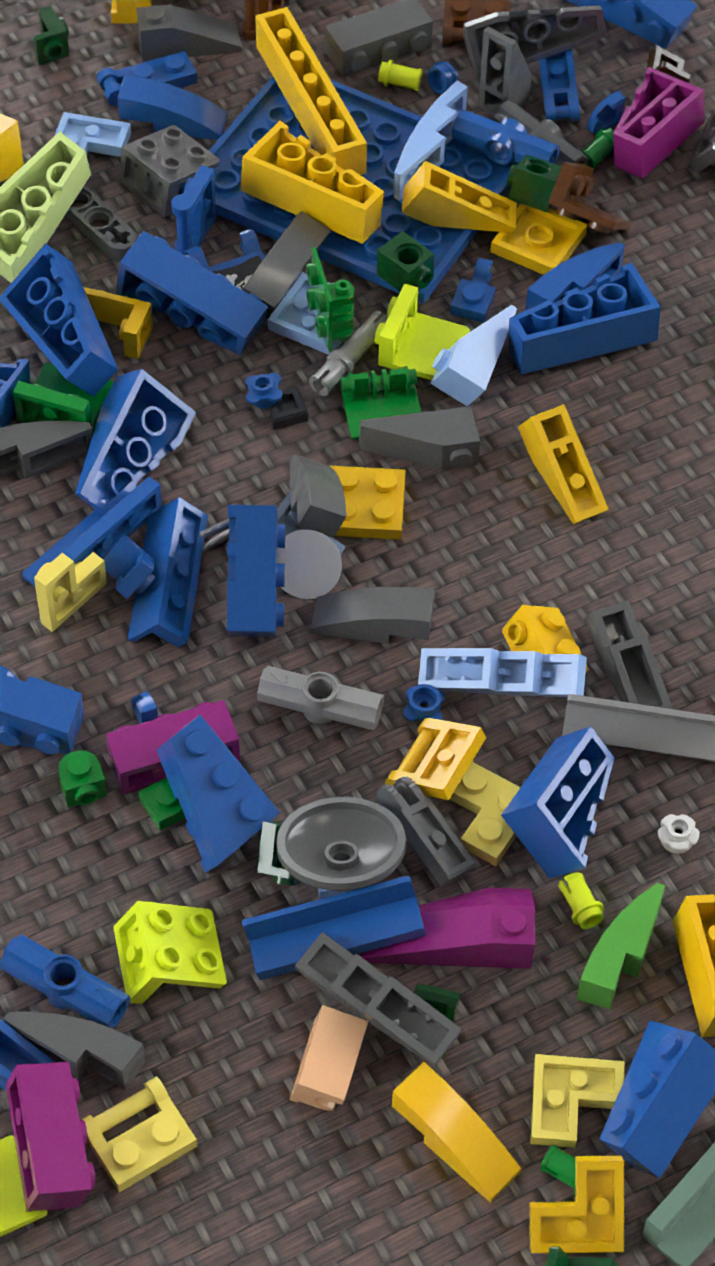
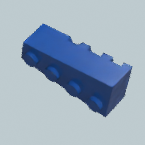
[566,0,697,49]
[0,243,118,397]

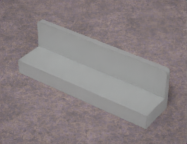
[562,694,715,762]

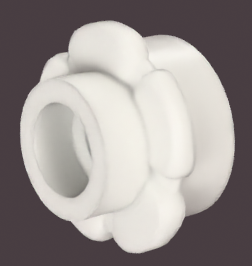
[658,814,699,854]

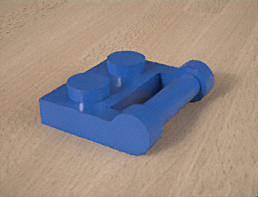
[171,165,216,255]

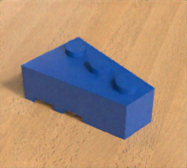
[227,505,286,637]
[599,1020,715,1179]

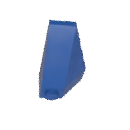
[75,369,196,515]

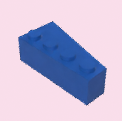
[115,231,268,355]
[508,262,661,375]
[0,666,84,755]

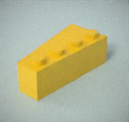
[241,121,384,244]

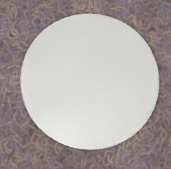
[277,529,342,599]

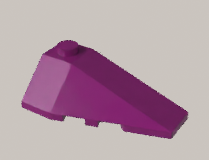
[359,887,535,969]

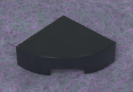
[271,386,308,430]

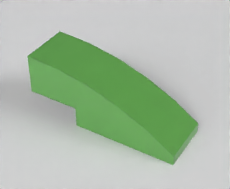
[577,883,665,1010]

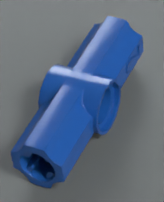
[452,109,560,165]
[0,934,130,1028]

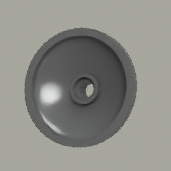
[277,797,406,891]

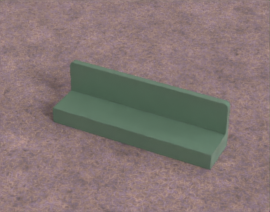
[642,1142,715,1266]

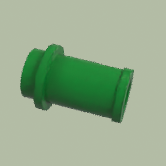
[580,128,614,169]
[540,1145,576,1195]

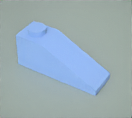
[430,305,517,406]

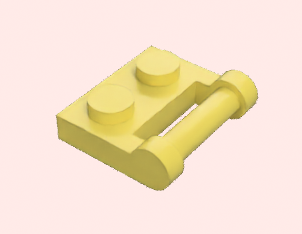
[81,1077,197,1192]

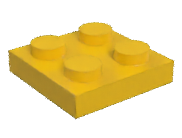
[491,203,587,275]
[330,466,406,540]

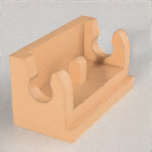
[289,1005,368,1111]

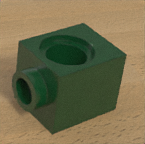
[506,154,562,213]
[377,231,434,292]

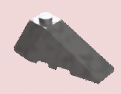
[462,5,607,81]

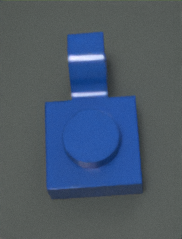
[450,257,496,323]

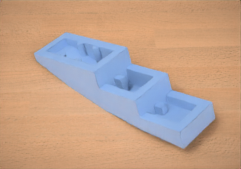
[394,81,468,200]
[418,648,587,697]

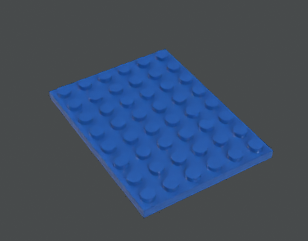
[178,76,519,304]

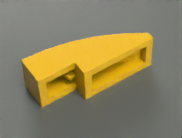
[392,1062,521,1203]

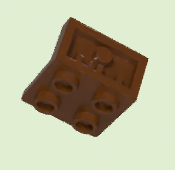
[548,162,631,234]

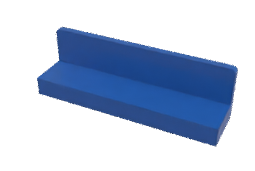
[22,477,162,587]
[128,497,208,647]
[242,876,426,980]

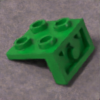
[13,363,113,429]

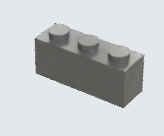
[325,0,433,77]

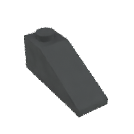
[136,5,242,61]
[478,26,532,116]
[359,406,480,470]

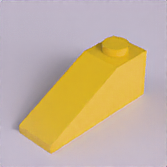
[402,161,517,233]
[518,404,609,524]

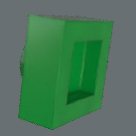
[139,777,186,831]

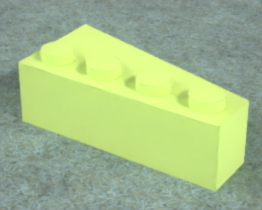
[0,132,91,283]

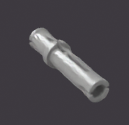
[309,311,388,396]

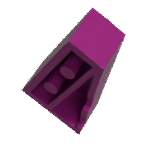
[613,67,705,179]

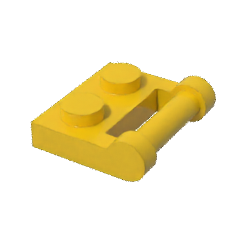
[385,718,486,800]

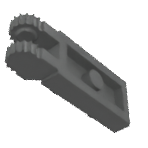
[376,776,476,887]

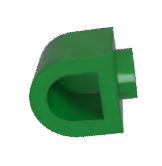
[58,750,107,808]

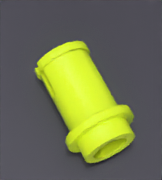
[378,59,422,91]
[558,872,604,929]

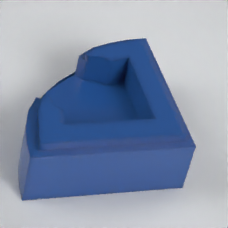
[587,91,625,134]
[131,691,158,724]

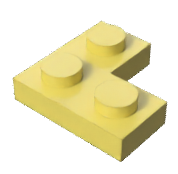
[34,552,107,632]
[450,762,521,866]
[530,1054,625,1148]

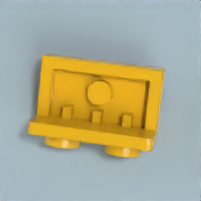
[502,605,589,674]

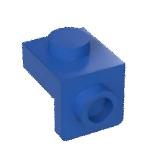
[103,536,155,599]

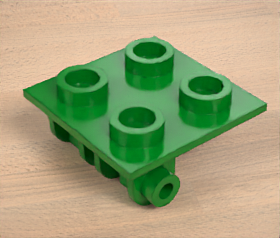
[306,247,354,352]
[339,366,421,440]

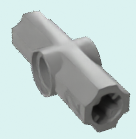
[257,665,384,730]

